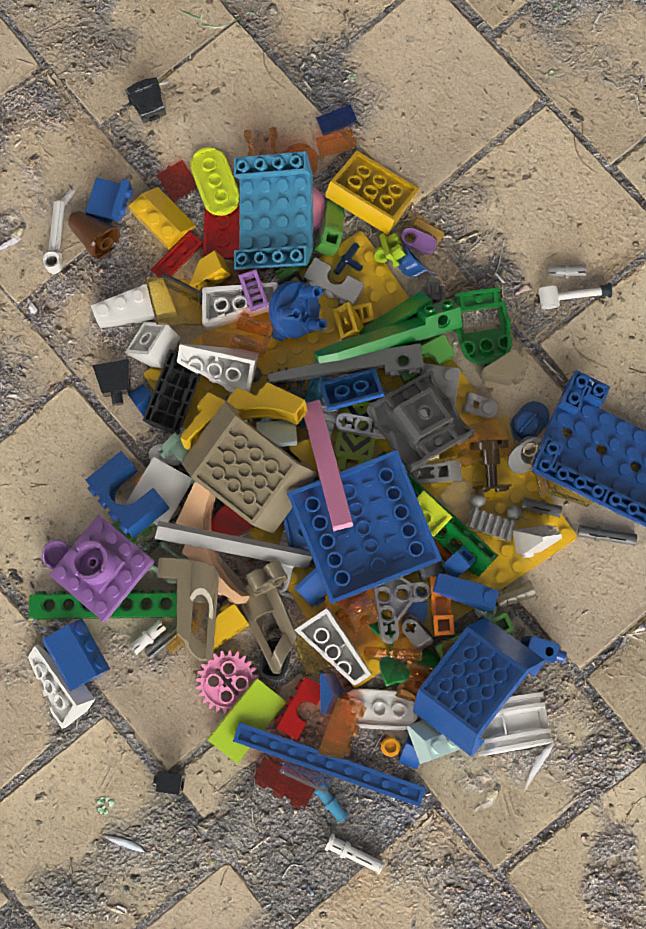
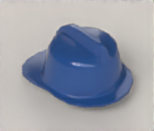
[398,244,436,277]
[509,401,550,441]

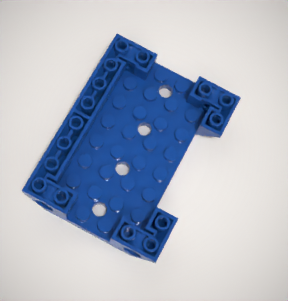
[531,370,646,527]

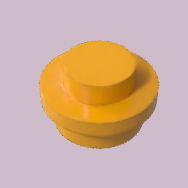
[381,737,400,757]

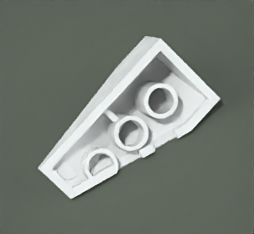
[177,343,259,393]
[513,525,562,557]
[28,645,95,729]

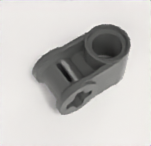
[401,614,435,653]

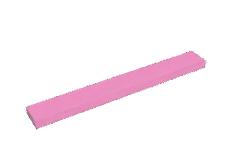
[304,400,353,531]

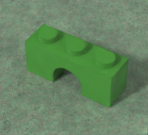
[398,334,455,385]

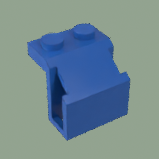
[85,177,134,223]

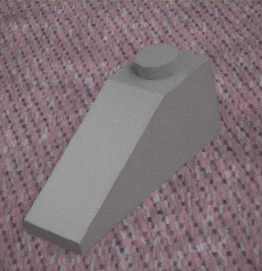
[404,461,462,484]

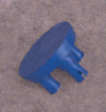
[269,281,327,338]

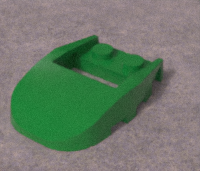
[455,287,512,365]

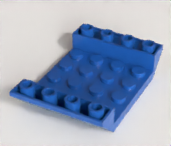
[413,617,546,757]

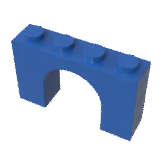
[85,451,170,538]

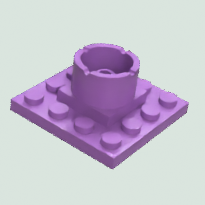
[49,514,155,622]

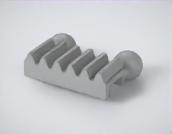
[466,493,522,542]

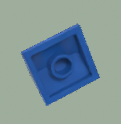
[320,673,345,714]

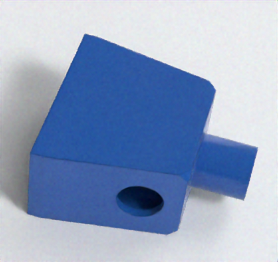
[520,636,567,664]

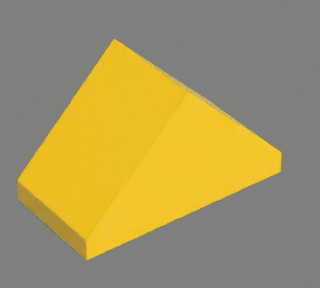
[333,302,364,340]

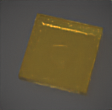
[166,620,201,656]

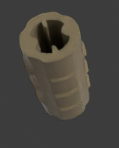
[496,580,536,609]

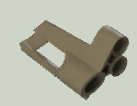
[157,558,219,662]
[239,560,297,674]

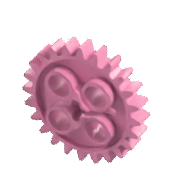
[195,650,259,714]

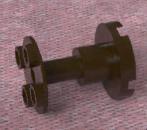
[470,439,512,493]

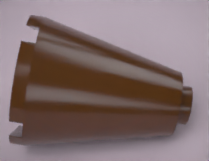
[68,211,120,259]

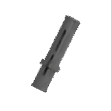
[577,525,637,546]

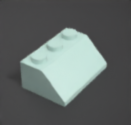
[406,720,461,764]

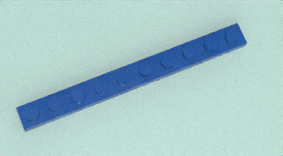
[233,722,426,807]

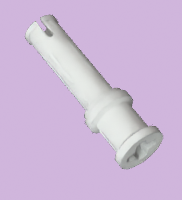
[324,834,384,874]

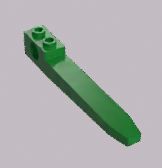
[314,299,462,363]

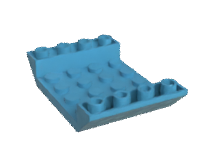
[234,151,313,270]

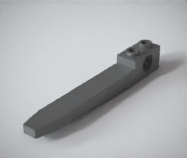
[268,344,424,384]

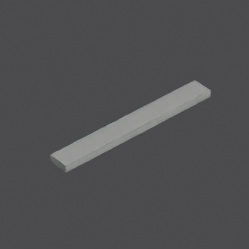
[155,521,312,569]

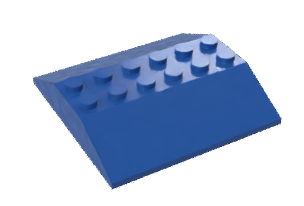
[287,450,442,604]

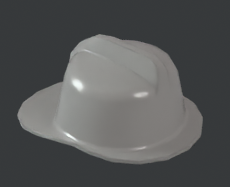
[508,436,542,474]

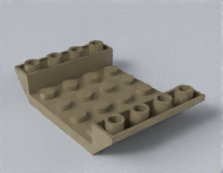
[181,401,319,534]

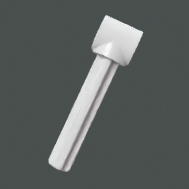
[43,200,65,274]

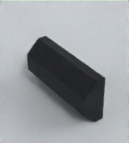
[143,349,202,434]

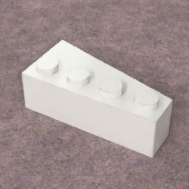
[91,278,177,328]
[202,282,279,331]
[295,608,373,686]

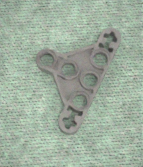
[372,577,431,644]

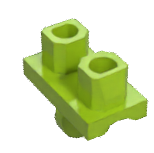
[374,233,406,268]

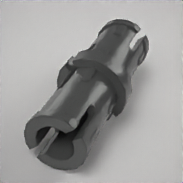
[522,497,562,518]

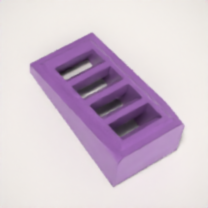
[238,269,269,312]

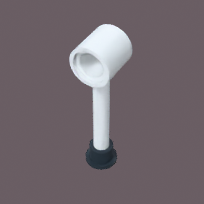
[538,283,612,309]

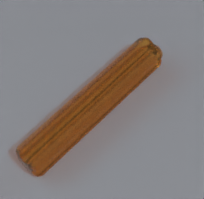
[364,647,422,661]

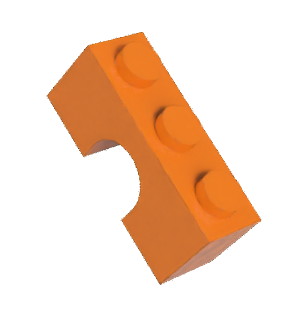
[429,575,455,637]

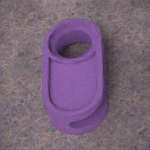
[401,228,437,255]

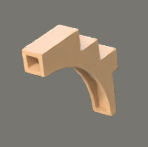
[175,482,250,605]

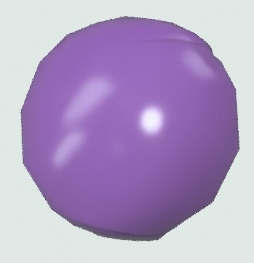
[41,540,70,569]

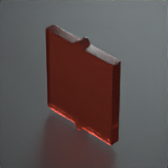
[156,160,197,203]

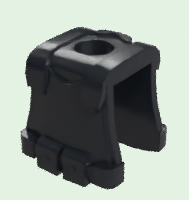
[125,77,167,124]

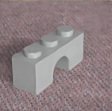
[304,258,365,306]

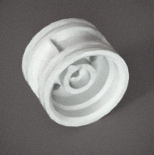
[478,692,553,756]

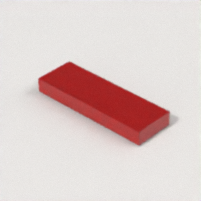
[151,230,203,281]

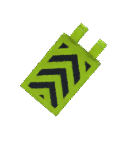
[334,402,377,472]

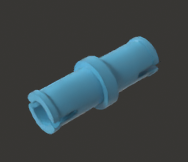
[314,784,348,823]

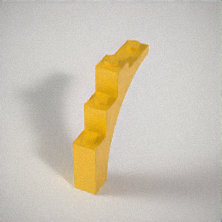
[180,382,308,451]

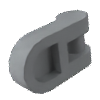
[462,392,498,419]

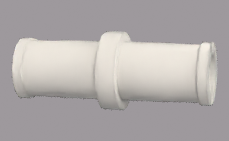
[129,620,166,655]

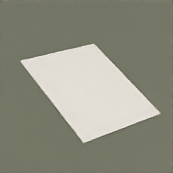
[125,457,192,526]

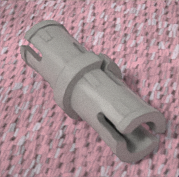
[548,263,586,278]

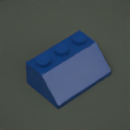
[319,368,384,412]
[295,568,327,608]
[42,619,110,691]

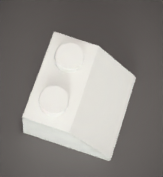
[125,322,181,368]

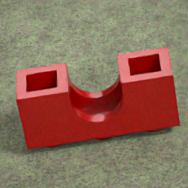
[275,677,321,740]

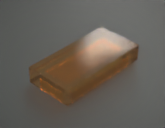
[316,129,356,157]

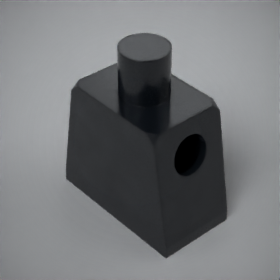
[93,359,131,406]

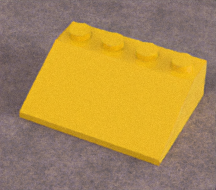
[325,151,420,235]

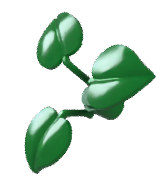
[367,613,441,686]

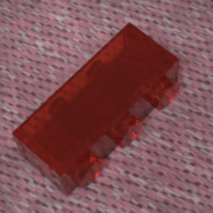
[253,757,316,809]

